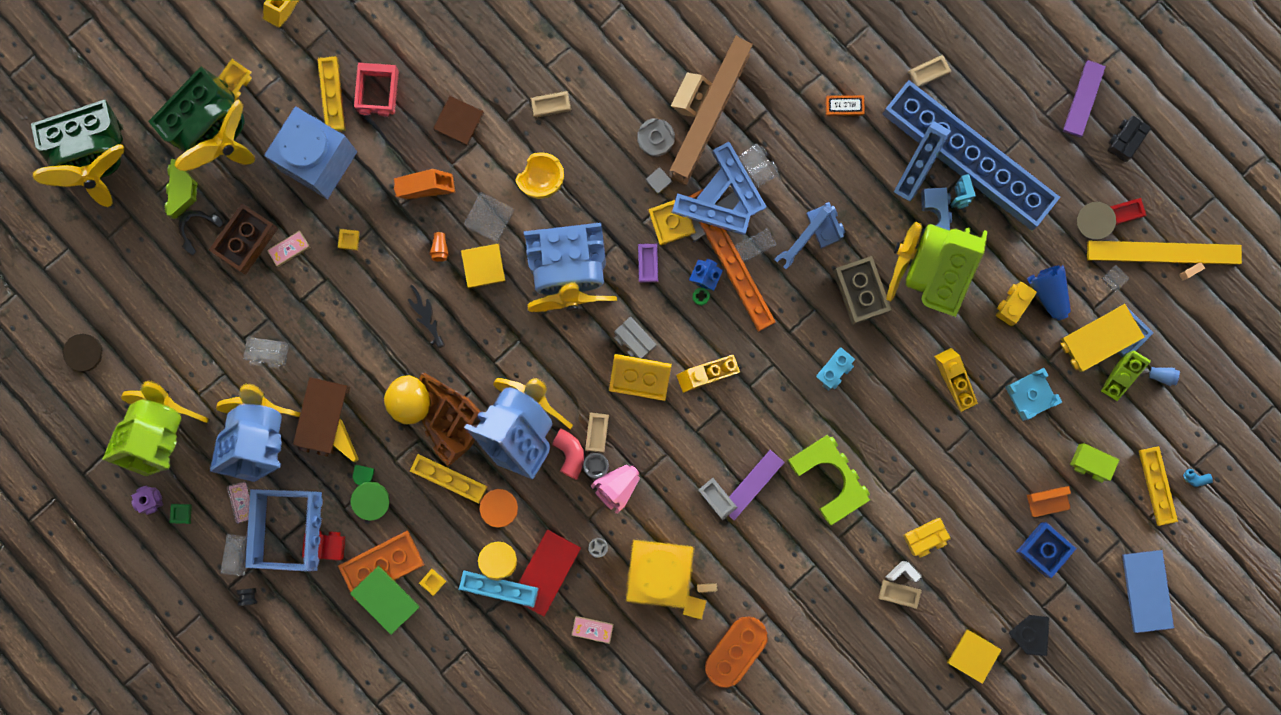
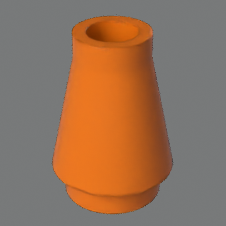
[430,232,449,262]

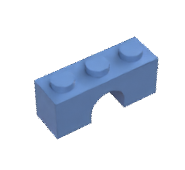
[921,188,952,231]

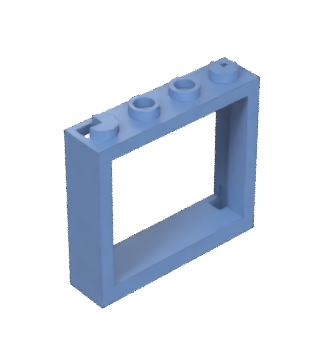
[245,489,323,571]

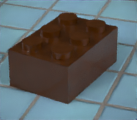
[209,204,278,275]

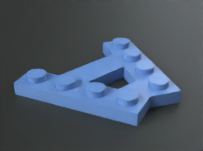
[672,142,767,235]

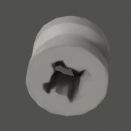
[589,538,608,558]

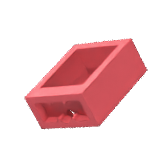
[354,63,399,116]

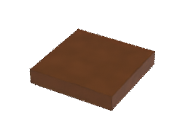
[433,96,484,146]

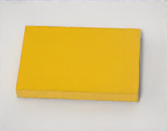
[609,354,672,401]

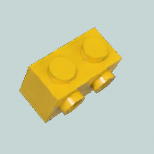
[996,282,1037,326]

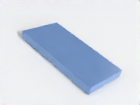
[1122,550,1174,633]

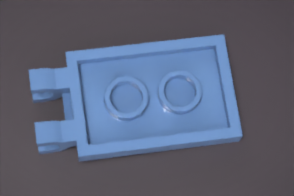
[774,205,833,269]

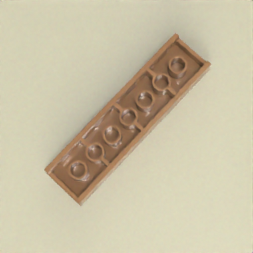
[669,35,753,186]

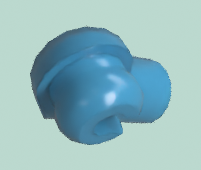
[1183,469,1213,487]

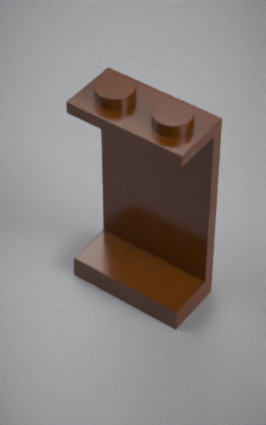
[293,377,350,457]

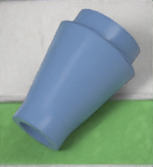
[1149,367,1180,386]

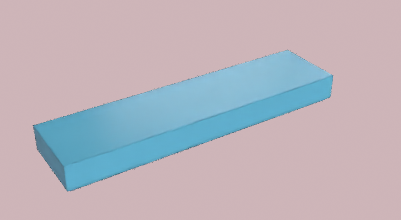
[459,570,539,607]

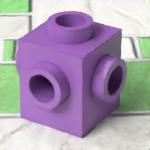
[131,485,163,515]

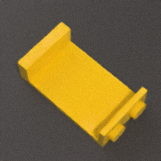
[1060,304,1145,372]

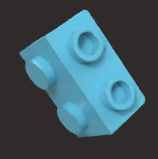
[816,348,855,391]

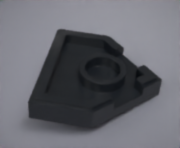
[1008,615,1050,656]

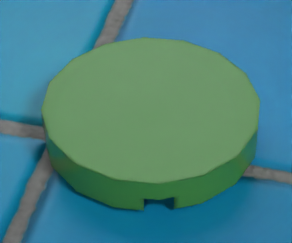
[350,482,390,521]

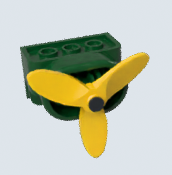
[148,66,255,171]
[31,99,124,207]

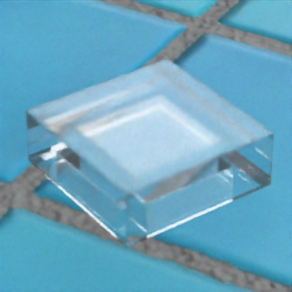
[1101,265,1130,292]

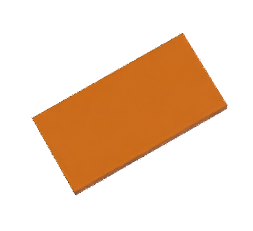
[338,530,425,600]

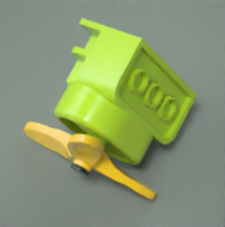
[886,222,988,317]
[102,382,209,476]

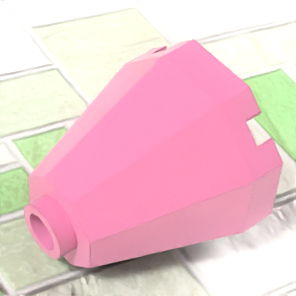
[591,465,640,514]

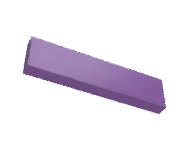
[1063,60,1106,137]
[729,450,785,520]

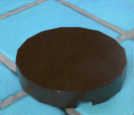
[63,333,102,372]

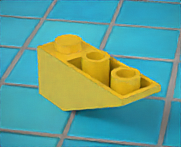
[934,348,978,412]
[676,355,740,393]

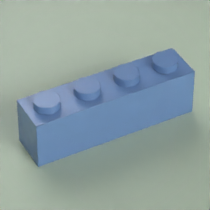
[894,122,951,201]

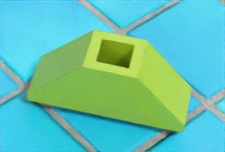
[165,159,197,219]
[1101,351,1150,401]

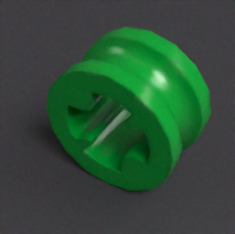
[692,287,710,306]

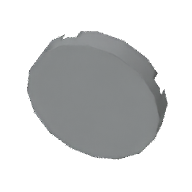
[637,118,675,156]

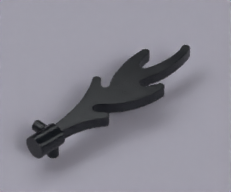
[408,285,445,348]

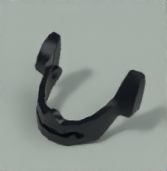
[178,210,224,255]

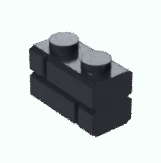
[1108,116,1151,162]

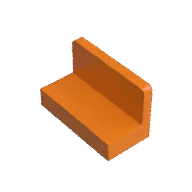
[1027,486,1071,517]

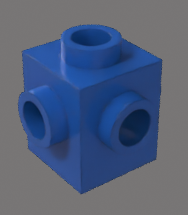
[689,259,723,291]

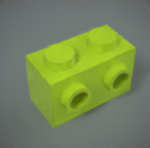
[1070,443,1119,483]

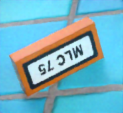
[826,95,865,116]

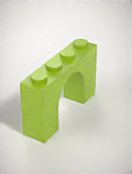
[787,435,870,525]

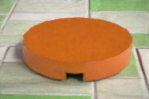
[479,489,518,528]

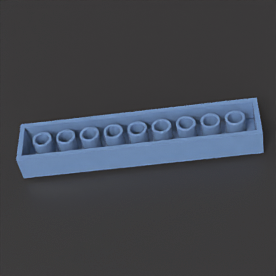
[882,80,1060,231]

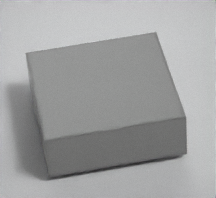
[646,167,672,194]

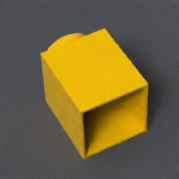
[626,540,693,608]

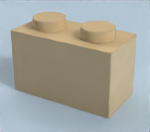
[671,73,712,117]

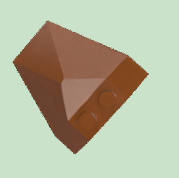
[419,373,481,466]

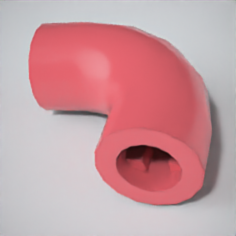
[552,428,584,480]

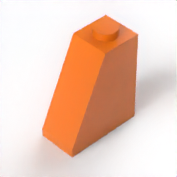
[394,169,455,199]

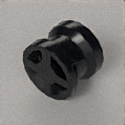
[237,588,258,606]

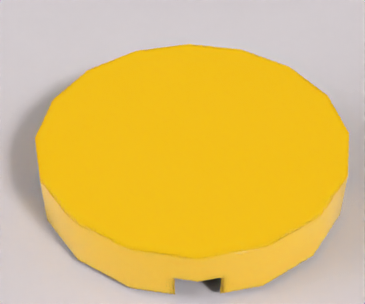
[478,542,517,581]

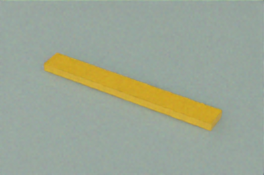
[1087,241,1242,265]

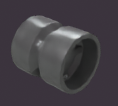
[583,453,609,479]

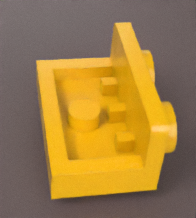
[218,59,252,102]

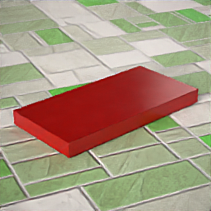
[519,529,581,617]

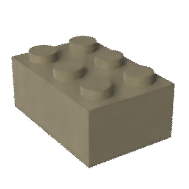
[833,256,891,325]

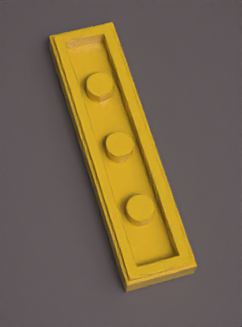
[318,56,346,132]
[1139,446,1178,526]
[410,454,488,504]

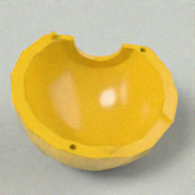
[516,152,564,199]
[384,375,430,424]

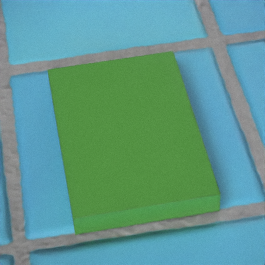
[350,565,420,634]

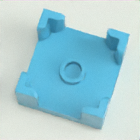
[1005,368,1062,421]

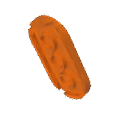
[705,616,767,687]

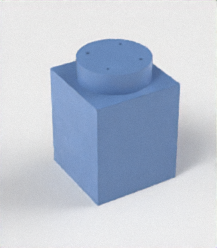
[264,106,357,199]

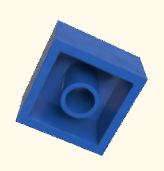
[1016,522,1076,578]

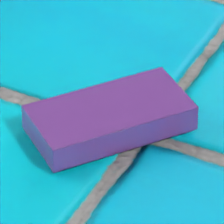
[638,244,658,283]

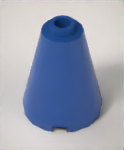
[1027,265,1071,320]

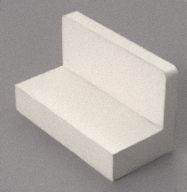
[886,561,922,582]

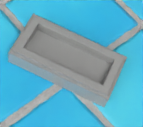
[698,478,737,520]

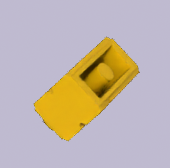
[903,518,950,558]

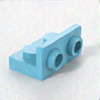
[951,174,975,209]

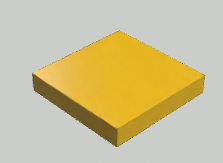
[648,200,696,246]
[461,244,506,288]
[947,629,1001,684]

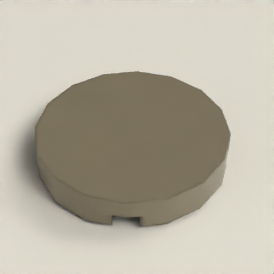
[1077,202,1116,240]

